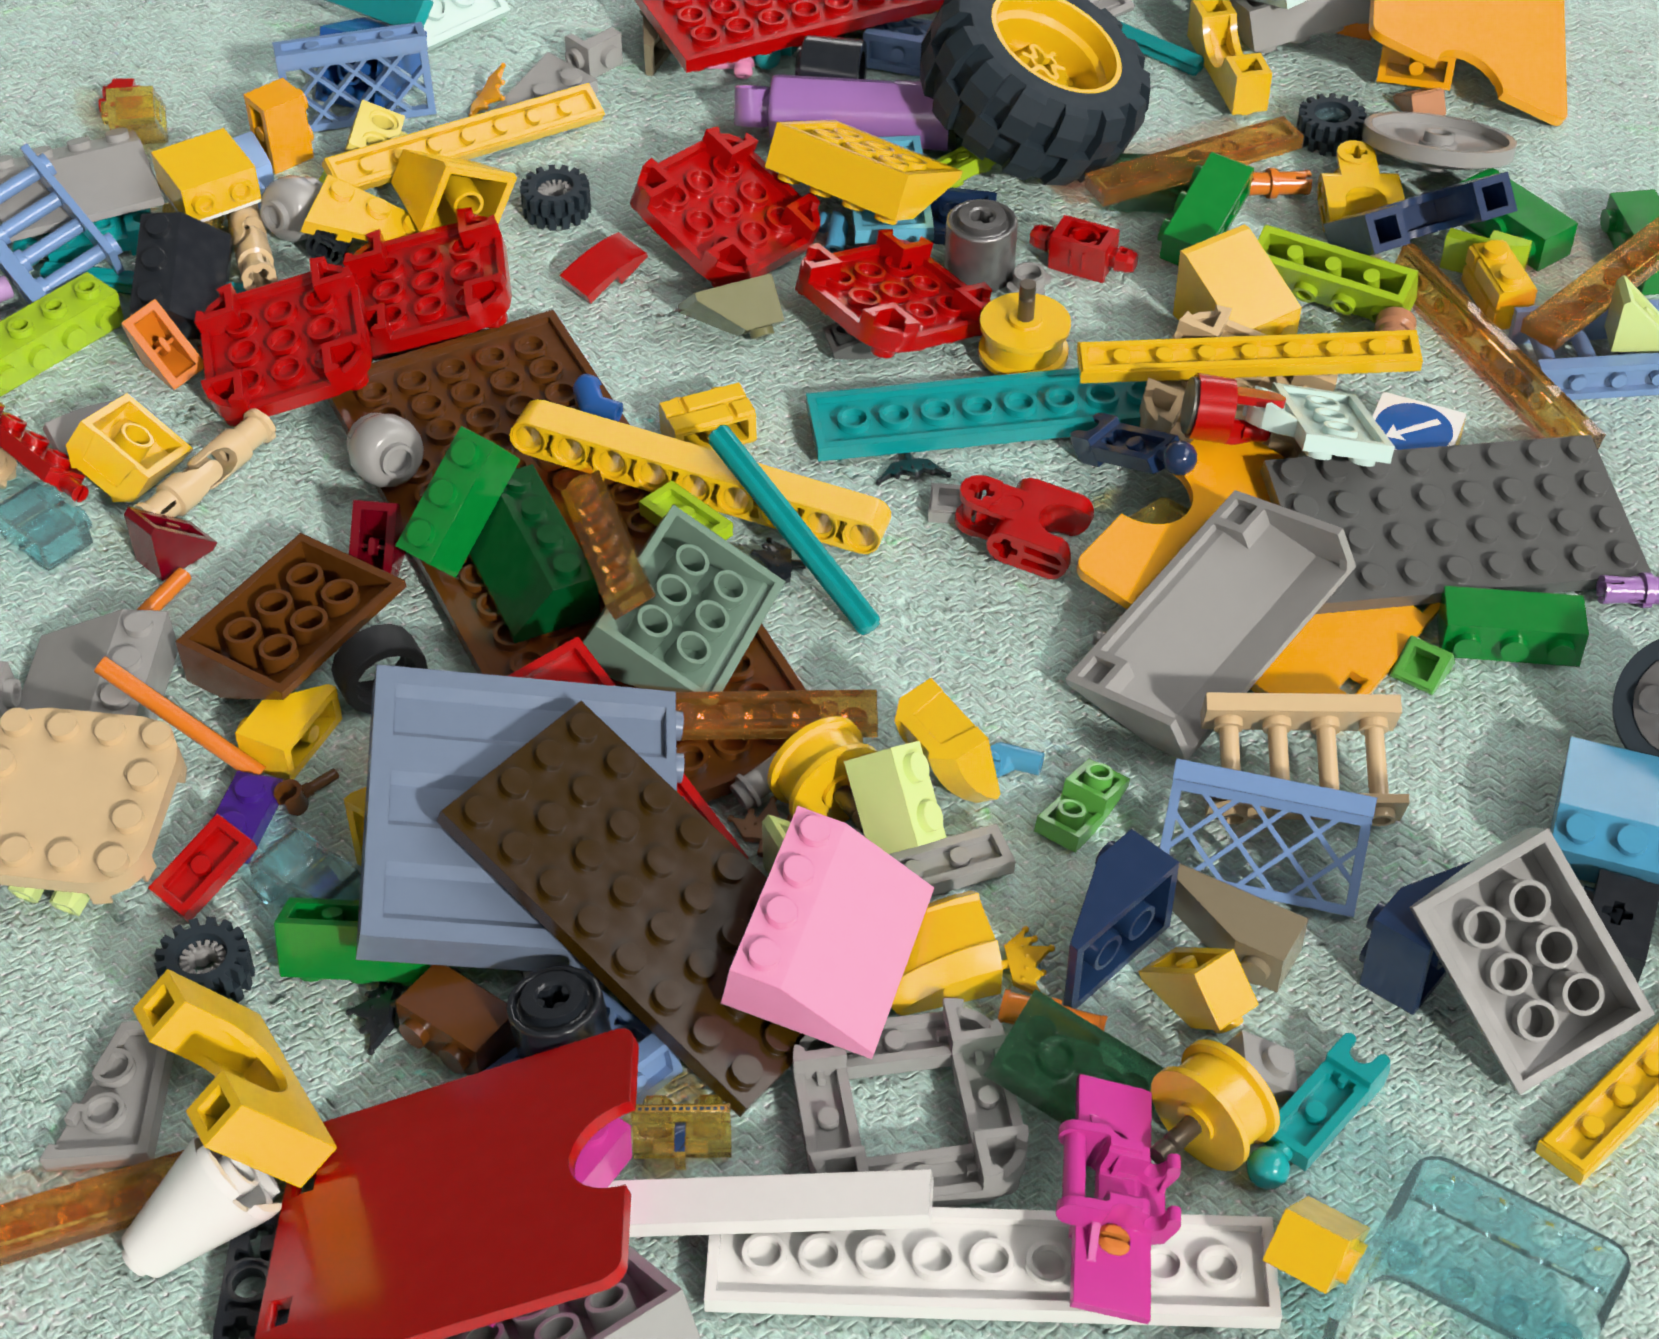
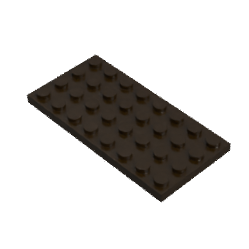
[436,700,805,1117]

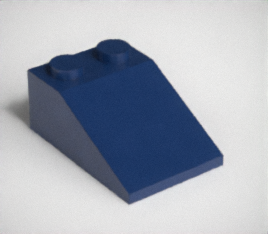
[1063,829,1180,1009]
[1359,860,1474,1015]

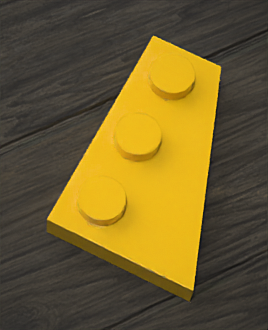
[300,174,419,243]

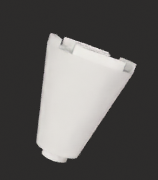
[122,1133,282,1278]

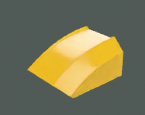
[66,393,193,502]
[894,678,1001,803]
[891,890,1003,1016]

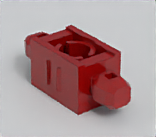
[1029,215,1139,283]

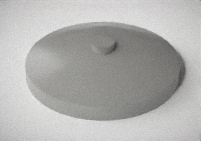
[1362,111,1517,172]

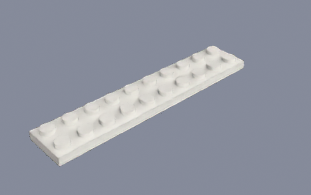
[704,1207,1282,1329]

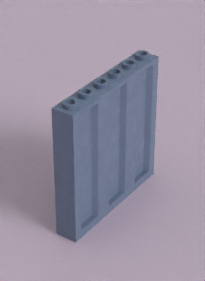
[355,664,685,975]

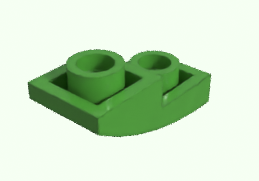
[1034,758,1130,853]

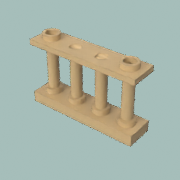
[1200,692,1410,826]

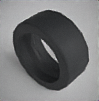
[331,624,428,714]

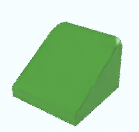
[1390,635,1455,696]

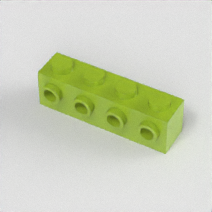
[1258,224,1418,323]
[0,272,124,397]

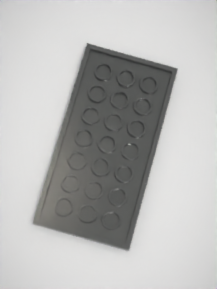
[1260,435,1651,614]

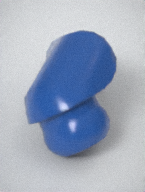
[573,374,623,422]

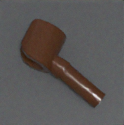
[273,768,339,816]

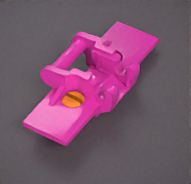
[1056,1074,1181,1325]

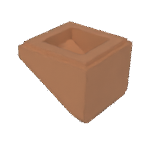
[1393,88,1446,115]

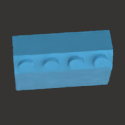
[1550,737,1659,885]

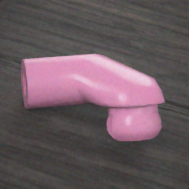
[707,57,755,79]

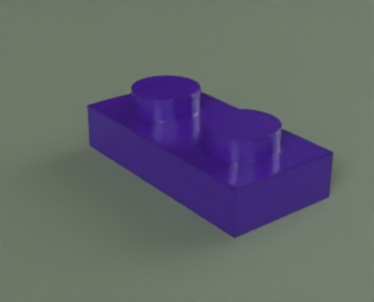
[213,771,283,864]

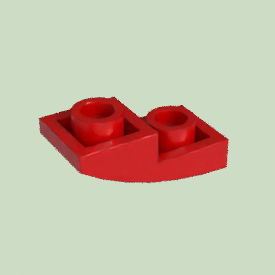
[559,232,648,304]

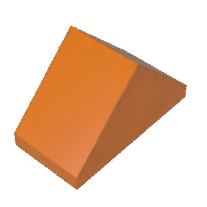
[121,299,204,391]

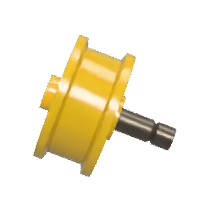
[978,279,1071,375]
[767,716,878,833]
[1150,1039,1280,1171]

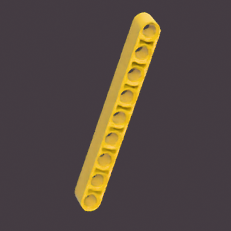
[509,399,891,554]

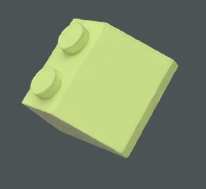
[844,741,947,854]

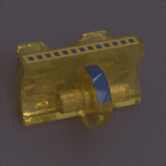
[631,1094,732,1170]

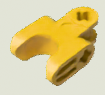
[1317,140,1405,233]

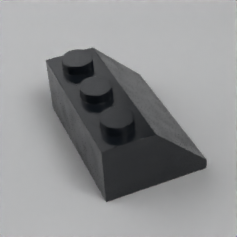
[129,212,233,339]

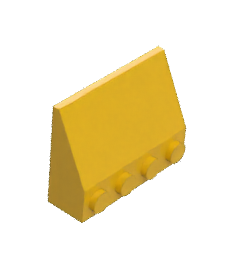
[765,120,963,225]

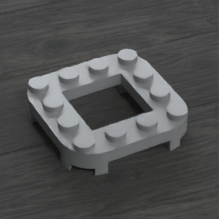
[793,998,1029,1207]

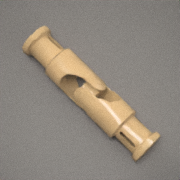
[226,203,278,291]
[132,408,276,518]

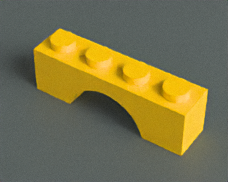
[1187,0,1272,115]

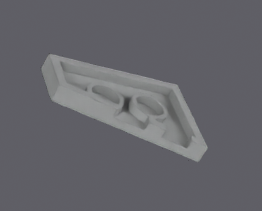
[492,52,598,110]
[39,1021,175,1172]

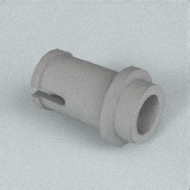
[730,751,777,810]

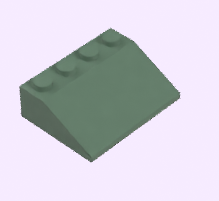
[582,505,786,710]

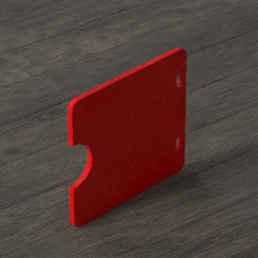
[254,1028,639,1339]

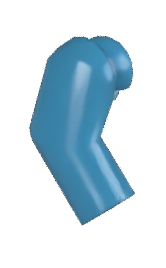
[818,211,849,253]
[990,742,1045,778]

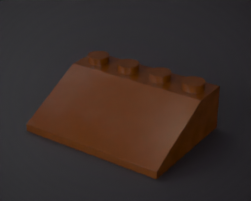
[175,533,406,700]

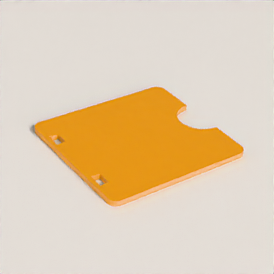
[1368,0,1567,126]
[1076,439,1440,734]

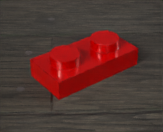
[148,813,258,923]

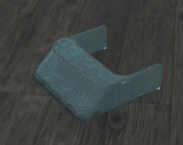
[1322,1156,1631,1339]

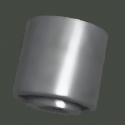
[944,199,1018,292]

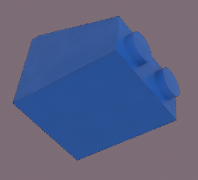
[315,17,427,108]

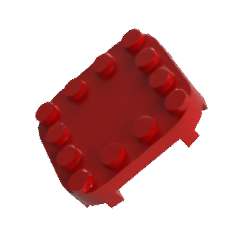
[630,126,821,288]
[343,207,512,359]
[795,229,992,358]
[194,256,372,427]

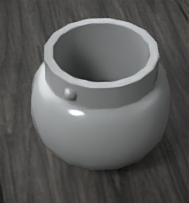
[260,175,323,242]
[347,413,424,487]

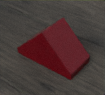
[349,500,406,577]
[124,507,218,581]

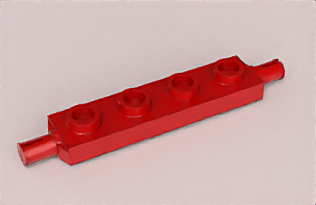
[0,402,89,502]

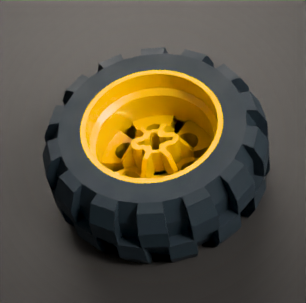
[920,0,1151,186]

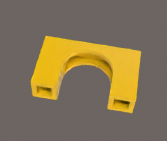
[132,969,337,1188]

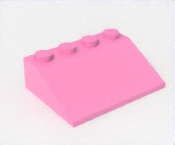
[721,806,934,1059]

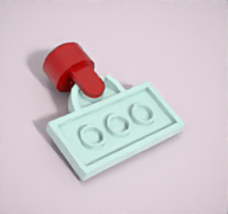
[1180,373,1395,467]

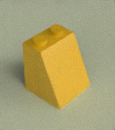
[391,149,517,232]
[1173,224,1302,335]

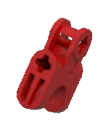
[954,475,1094,579]

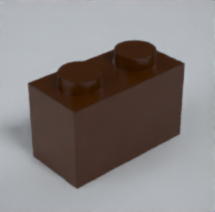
[395,965,516,1076]

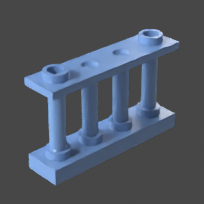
[0,144,125,304]
[1507,299,1659,402]

